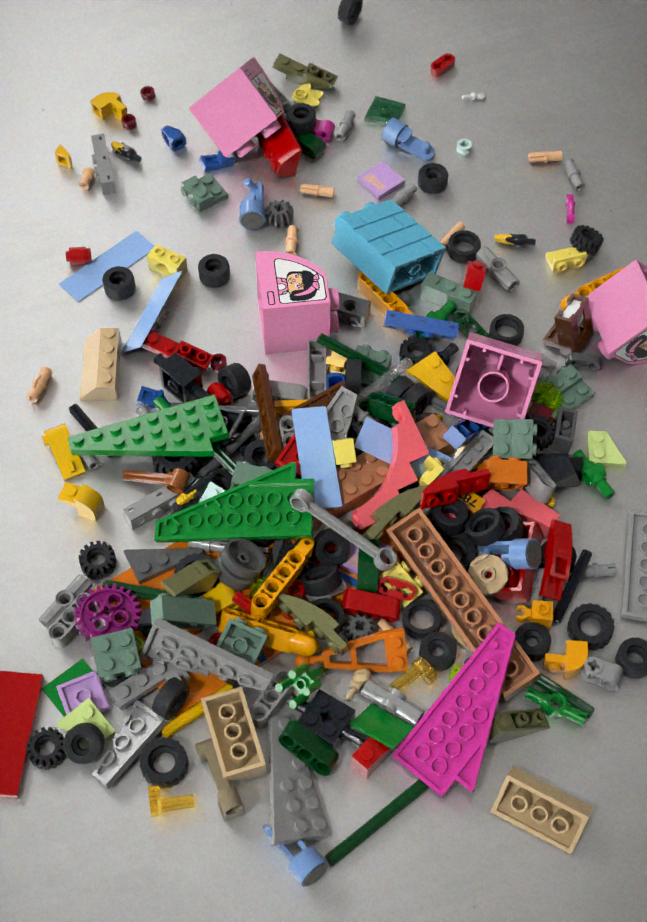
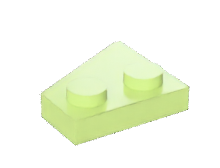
[586,431,626,468]
[56,698,116,740]

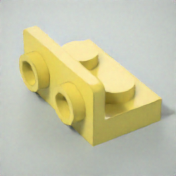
[545,247,587,273]
[418,456,444,487]
[379,559,425,607]

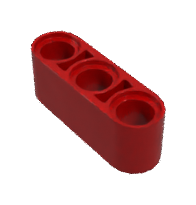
[341,589,402,622]

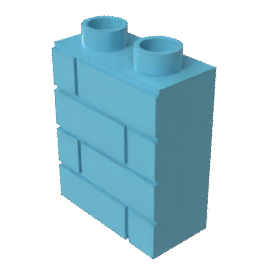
[331,200,446,294]

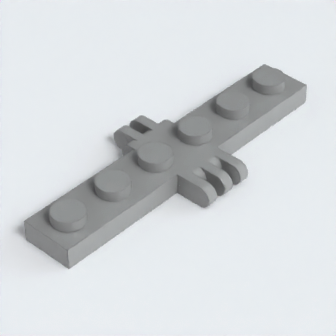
[414,430,493,519]
[109,625,220,710]

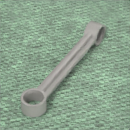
[290,489,397,571]

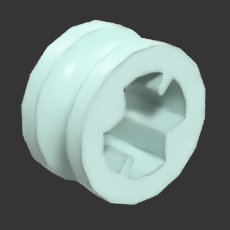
[457,139,472,155]

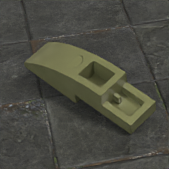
[272,54,338,89]
[362,485,428,541]
[279,594,348,656]

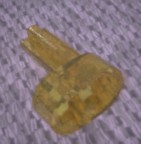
[390,656,438,691]
[148,785,195,817]

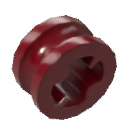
[140,86,155,101]
[121,114,137,130]
[211,353,227,372]

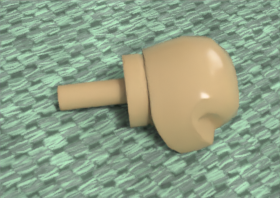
[345,668,371,701]

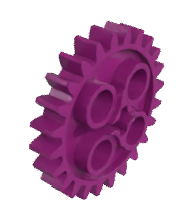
[74,583,142,643]

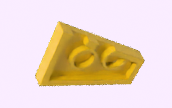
[405,352,455,402]

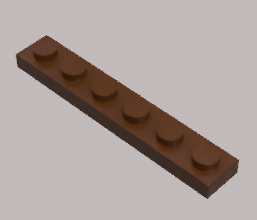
[252,364,283,463]

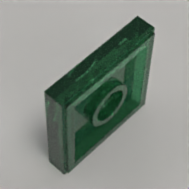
[364,96,406,127]

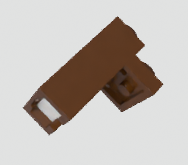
[543,293,594,355]

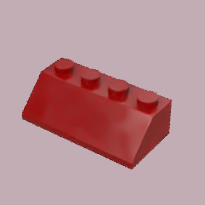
[255,113,302,178]
[486,522,543,604]

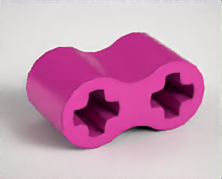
[311,118,335,142]

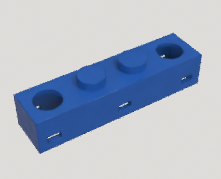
[383,310,459,340]
[442,419,489,450]

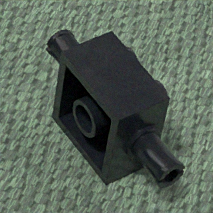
[153,352,211,403]
[286,689,366,750]

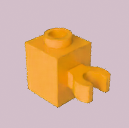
[516,600,553,631]

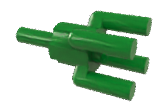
[275,663,327,709]

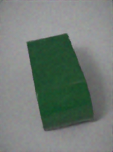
[293,132,326,159]
[368,392,416,424]
[357,538,379,592]
[278,720,339,776]

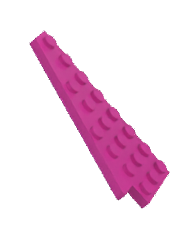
[392,622,516,798]

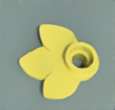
[292,83,323,107]

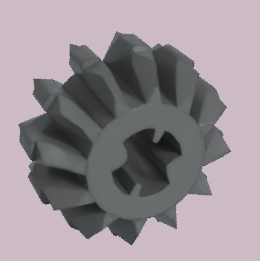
[265,199,294,228]
[342,612,377,649]

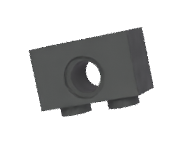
[332,292,371,328]
[550,407,578,454]

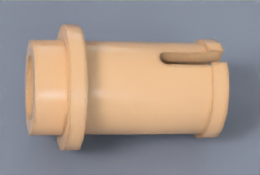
[78,167,95,190]

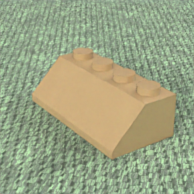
[80,328,121,401]
[201,687,267,780]
[491,766,593,854]

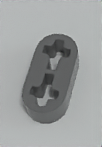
[565,352,600,371]

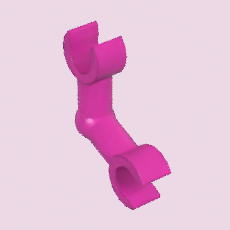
[565,194,575,224]

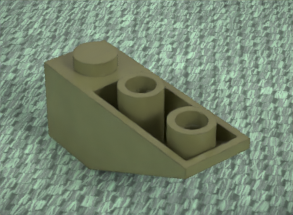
[161,559,222,597]
[488,708,550,744]

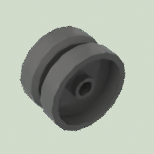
[214,538,266,590]

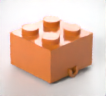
[477,456,527,491]

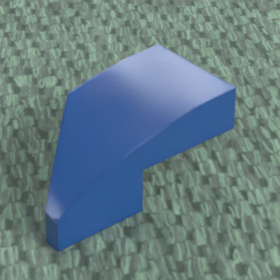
[199,151,235,172]
[136,386,171,409]

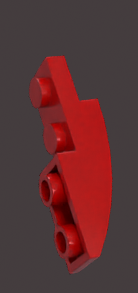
[141,330,214,371]
[420,468,491,510]
[539,519,573,601]

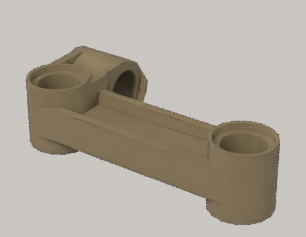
[195,738,245,821]

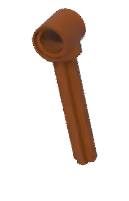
[122,468,190,494]

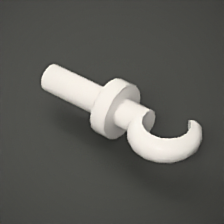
[462,92,486,100]

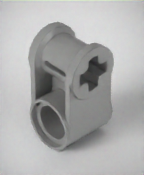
[580,657,624,691]

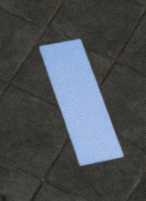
[59,231,154,302]
[121,271,182,353]
[291,406,342,509]
[354,417,454,478]

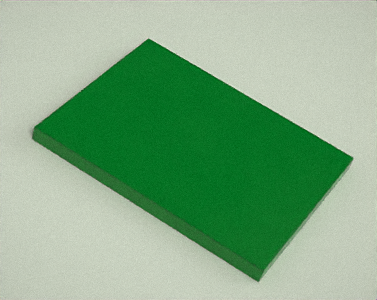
[41,658,106,717]
[350,703,414,750]

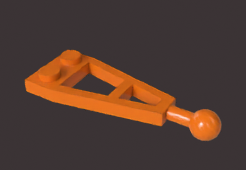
[294,628,409,673]

